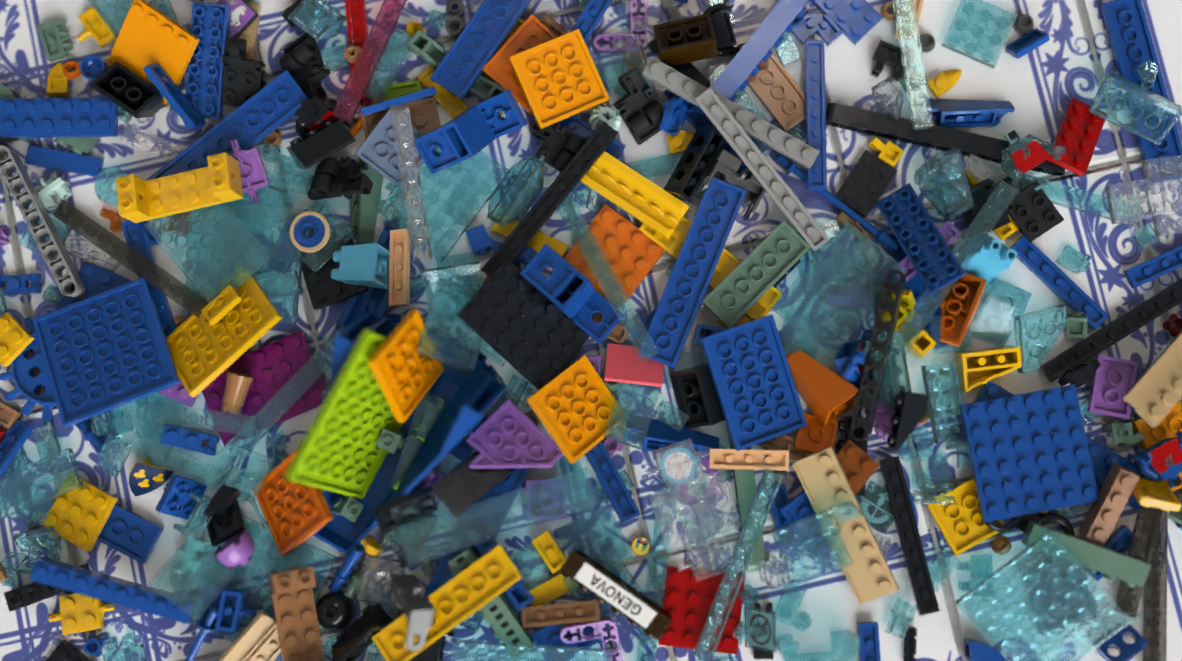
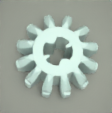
[589,104,622,131]

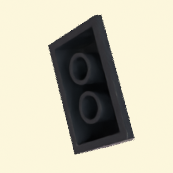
[90,61,164,118]
[287,118,356,169]
[669,364,725,428]
[331,604,394,661]

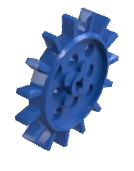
[0,310,57,422]

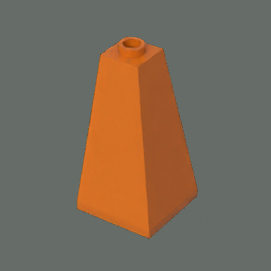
[786,349,859,428]

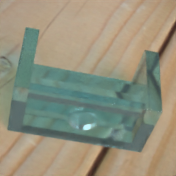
[173,492,213,538]

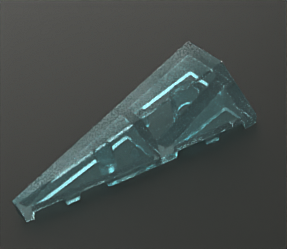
[389,391,445,490]

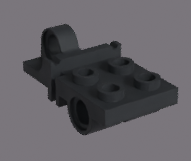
[279,31,330,100]
[221,37,266,107]
[613,67,664,145]
[529,120,587,172]
[307,156,373,200]
[947,170,1011,238]
[991,176,1064,243]

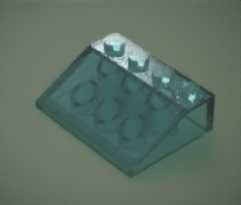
[914,149,974,222]
[416,278,483,374]

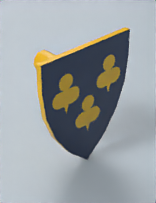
[129,457,174,497]

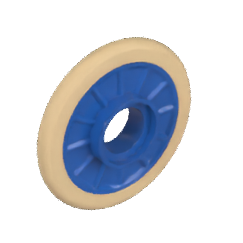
[289,211,331,253]

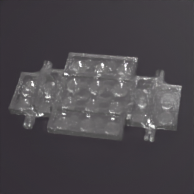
[1105,155,1182,237]
[645,438,741,582]

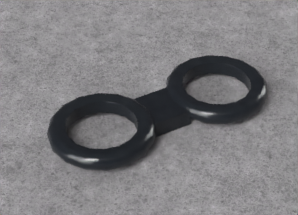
[979,507,1075,560]

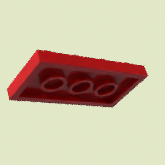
[1048,98,1107,177]

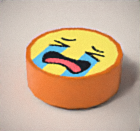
[631,536,650,556]

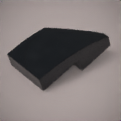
[204,482,241,517]

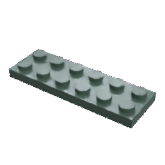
[702,221,811,329]

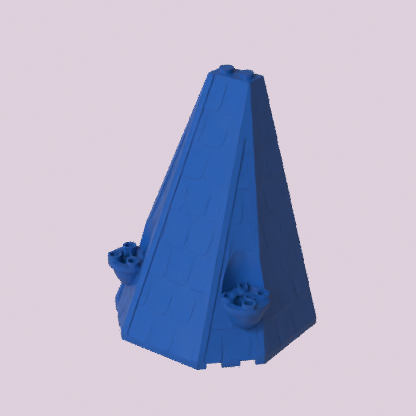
[314,310,506,555]

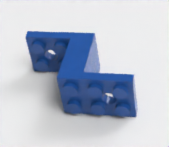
[413,89,528,174]
[520,244,625,345]

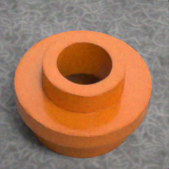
[63,61,82,79]

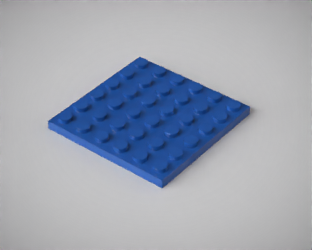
[32,277,180,427]
[959,384,1100,522]

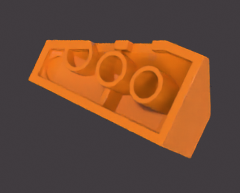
[940,273,986,347]

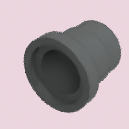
[445,16,464,37]

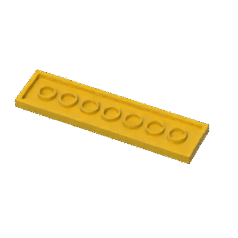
[372,544,523,661]

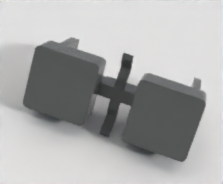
[699,149,766,221]
[388,574,435,651]

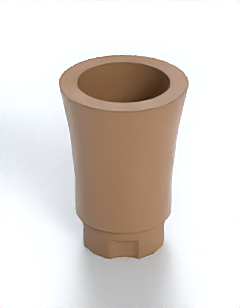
[221,371,254,414]

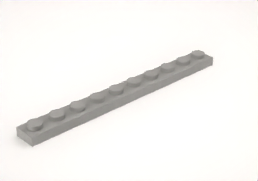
[642,57,820,169]
[694,87,830,252]

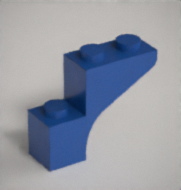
[465,225,535,264]

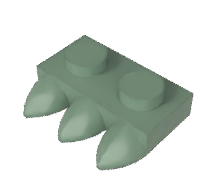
[37,19,74,62]

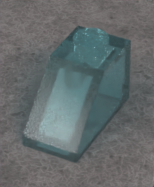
[99,434,135,477]

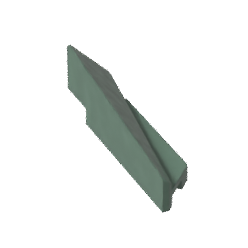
[350,157,384,244]

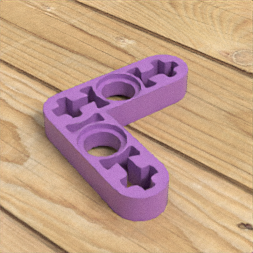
[593,0,648,53]
[560,616,623,661]

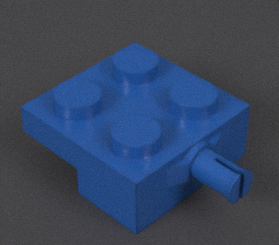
[199,584,256,633]

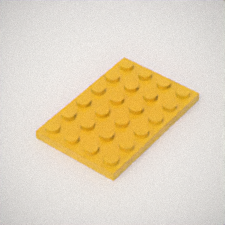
[166,267,282,397]

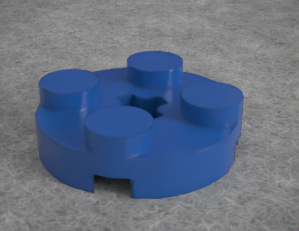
[660,96,687,136]

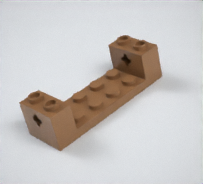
[268,565,325,661]

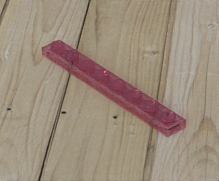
[332,0,407,123]

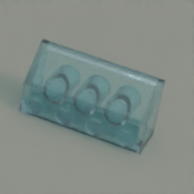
[1089,72,1182,146]

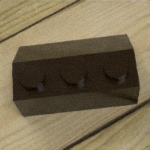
[653,13,718,67]

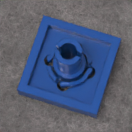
[155,474,208,520]

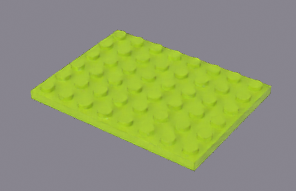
[284,328,405,500]

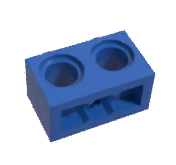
[1098,624,1148,661]

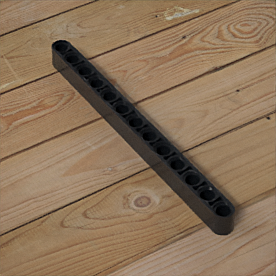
[826,103,1066,176]

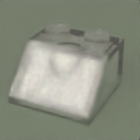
[356,555,405,605]

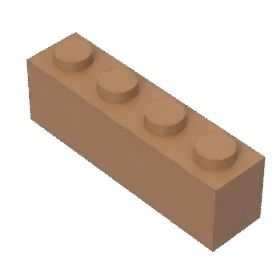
[1078,462,1140,546]

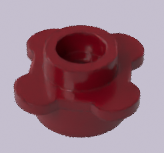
[1162,314,1182,337]

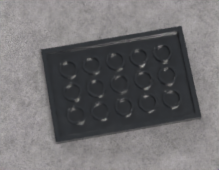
[457,258,590,390]

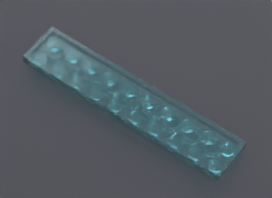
[398,467,599,567]

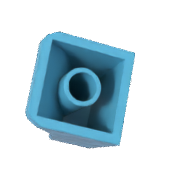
[957,235,1017,286]
[331,243,389,289]

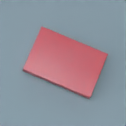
[604,343,664,387]

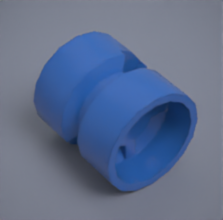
[80,55,110,82]

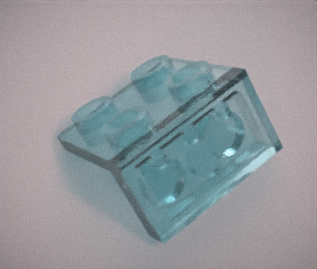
[91,404,134,436]

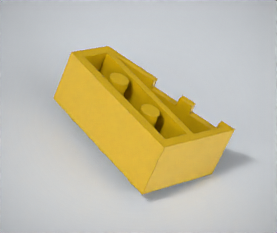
[955,345,1022,393]

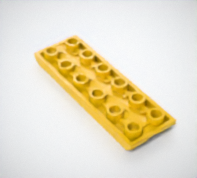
[580,152,689,239]

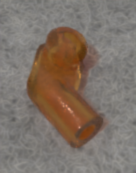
[100,208,123,232]

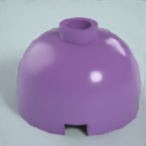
[213,529,255,567]

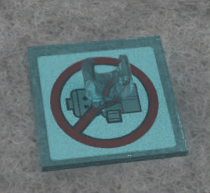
[744,607,776,653]

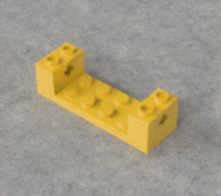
[115,152,244,223]

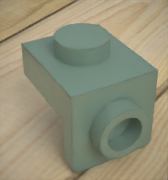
[1066,311,1088,339]
[1102,419,1134,443]
[376,428,406,454]
[330,494,364,522]

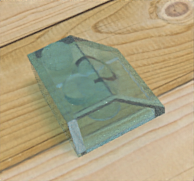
[288,0,346,40]

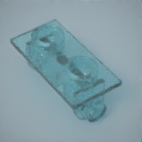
[265,431,288,469]

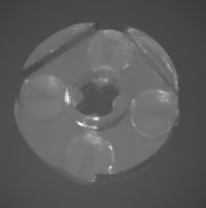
[759,549,791,589]

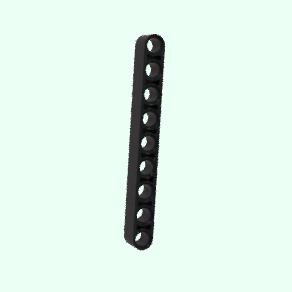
[850,269,906,441]

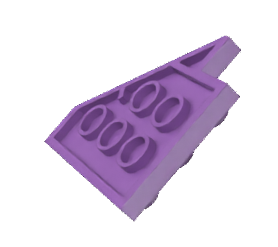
[467,399,564,469]

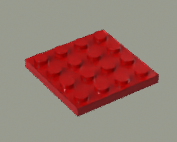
[659,565,745,654]

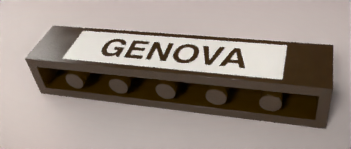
[560,547,673,640]

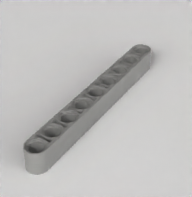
[0,145,85,298]

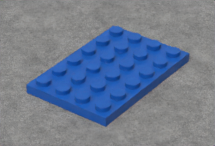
[700,314,808,451]

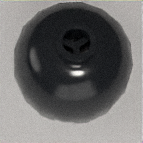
[316,590,356,630]

